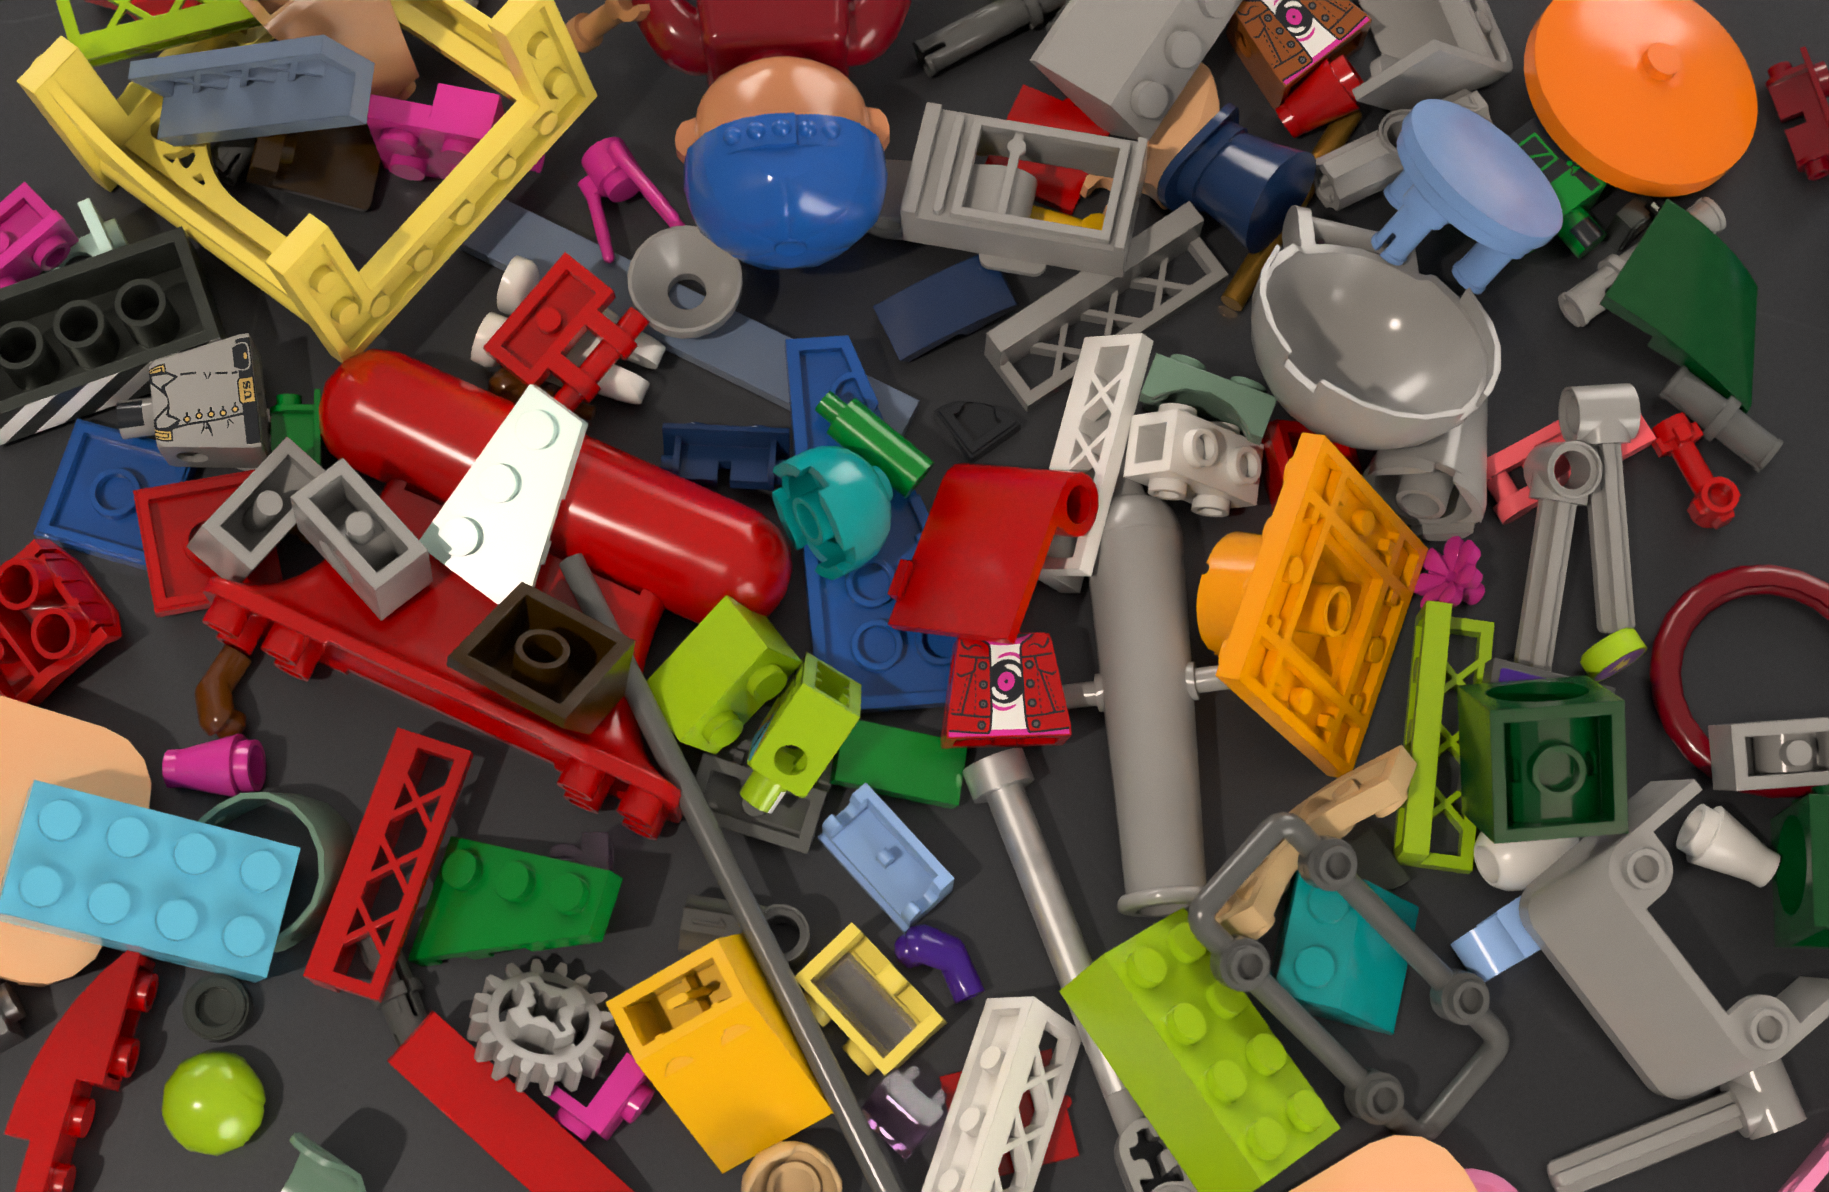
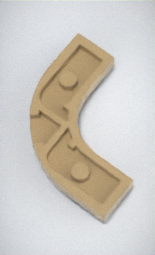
[1215,744,1417,940]

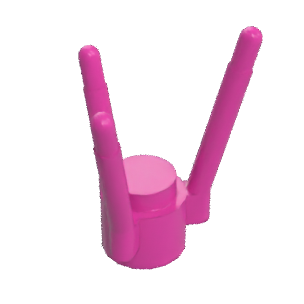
[578,137,685,264]

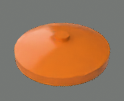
[1524,0,1758,197]

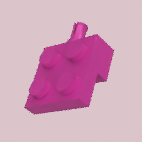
[367,83,545,181]

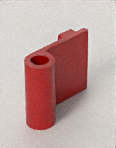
[887,463,1099,645]

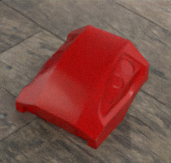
[0,539,122,707]

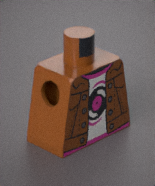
[1226,0,1372,110]

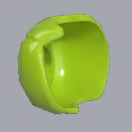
[161,1050,266,1156]

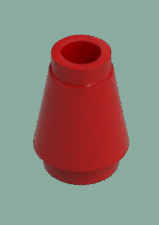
[1275,54,1364,139]

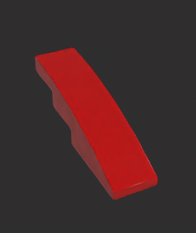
[387,1011,634,1192]

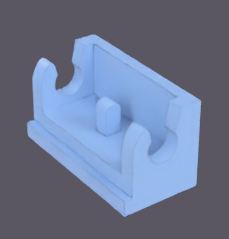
[818,782,955,934]

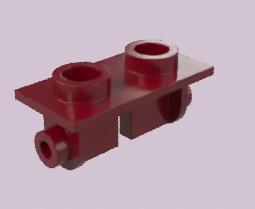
[1765,46,1829,180]

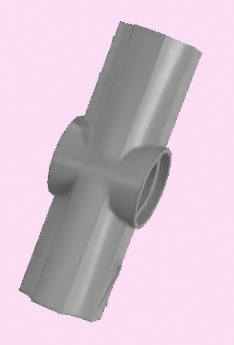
[1313,88,1494,211]

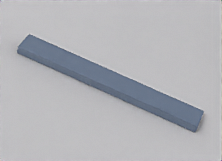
[458,199,920,437]

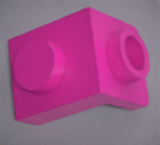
[547,1052,655,1142]

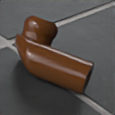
[194,644,252,739]

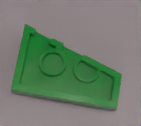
[408,836,623,967]

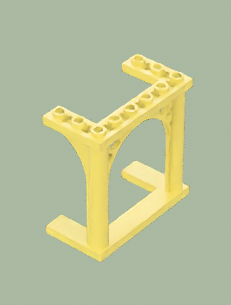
[17,0,597,363]

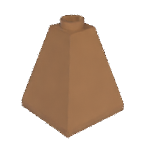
[240,0,419,101]

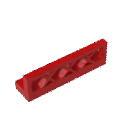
[303,727,474,1003]

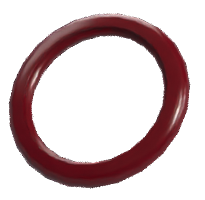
[1649,564,1829,798]

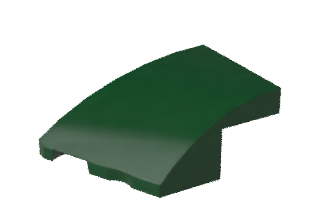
[1599,199,1758,414]

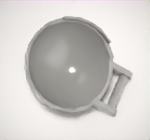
[1251,205,1501,450]

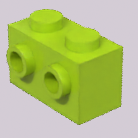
[646,595,803,755]

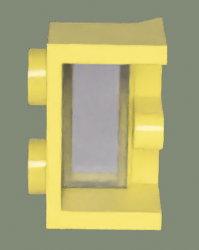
[795,922,947,1077]

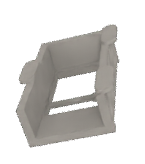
[900,102,1148,278]

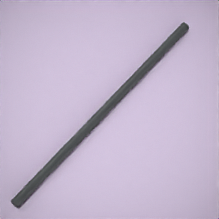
[559,553,903,1192]

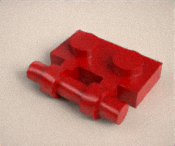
[483,252,649,412]

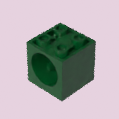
[1457,676,1628,844]
[1770,785,1829,949]

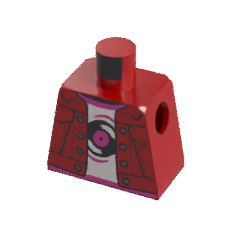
[940,630,1072,749]

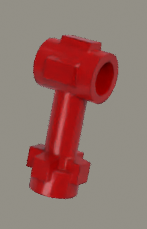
[1651,412,1741,530]

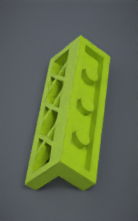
[56,0,261,68]
[1393,600,1495,874]

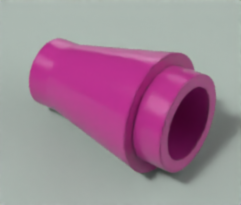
[162,734,266,797]

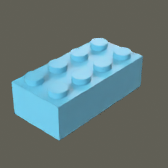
[0,780,301,983]

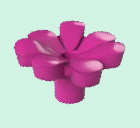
[1414,536,1485,609]

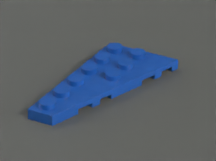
[784,335,957,713]

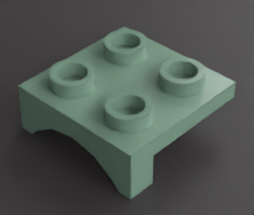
[1139,353,1277,446]

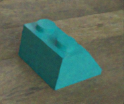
[1270,869,1419,1035]

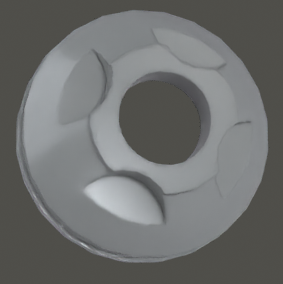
[627,225,743,339]

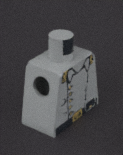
[116,333,271,468]

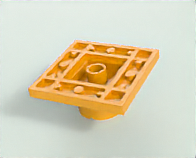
[1196,433,1428,778]

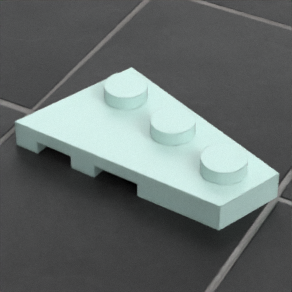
[419,384,588,605]

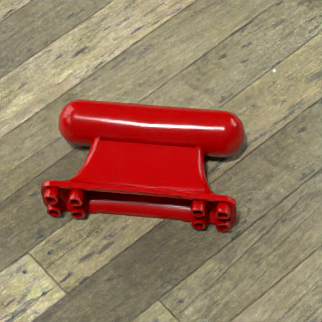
[202,348,793,841]

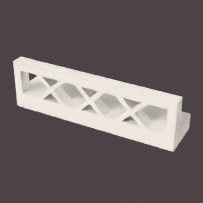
[1038,333,1154,593]
[921,996,1082,1192]

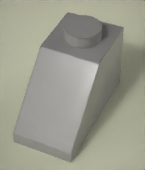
[186,437,325,583]

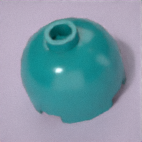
[772,446,893,581]

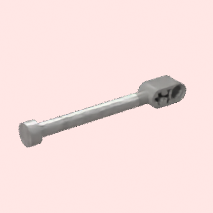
[962,748,1198,1192]

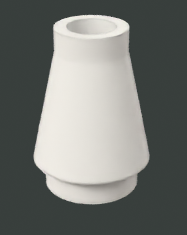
[1676,804,1780,888]

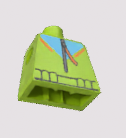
[739,652,862,814]

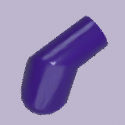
[894,924,985,1004]

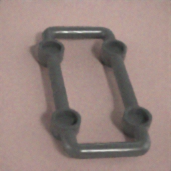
[1188,812,1510,1142]

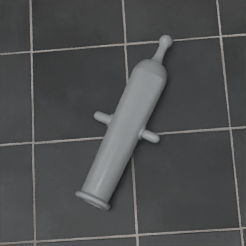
[1062,426,1230,917]

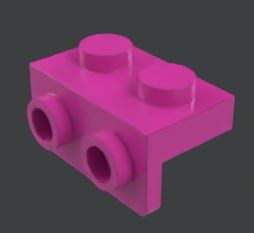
[0,182,79,288]

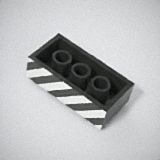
[0,226,227,446]

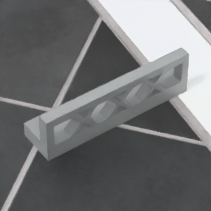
[984,201,1229,412]

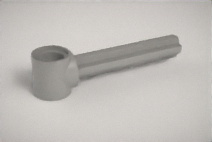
[1558,383,1641,634]
[1514,441,1602,672]
[1547,1058,1807,1192]

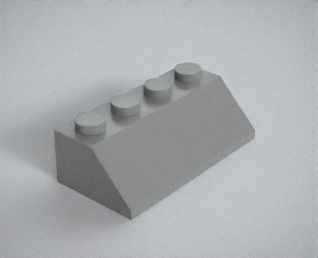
[1030,0,1242,141]

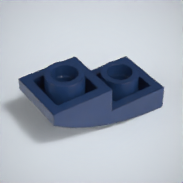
[873,255,1020,363]

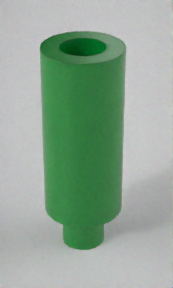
[815,391,935,498]

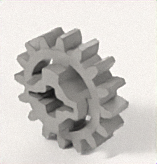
[467,959,615,1096]

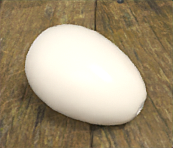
[1474,832,1579,891]

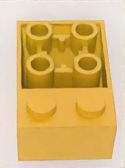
[605,933,833,1174]

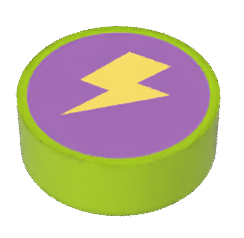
[1580,628,1647,682]

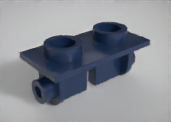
[660,422,790,491]

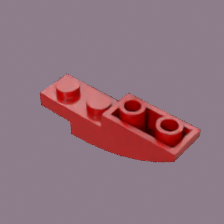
[4,950,159,1192]

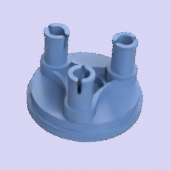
[1371,99,1563,294]

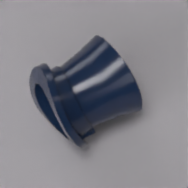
[1157,103,1316,254]

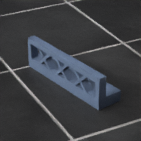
[128,34,375,147]

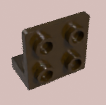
[246,123,381,212]

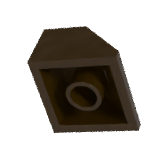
[447,581,635,734]

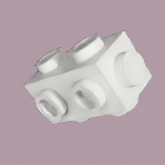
[1123,403,1264,517]

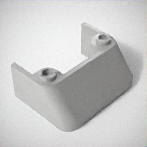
[1352,0,1513,111]
[1519,779,1829,1100]

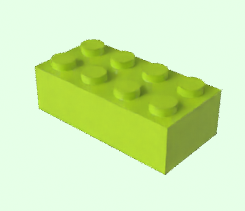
[1059,907,1341,1192]

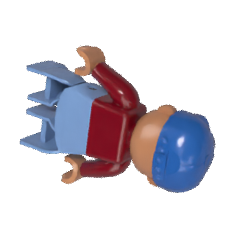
[631,0,912,270]

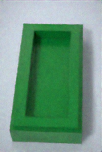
[829,720,967,809]

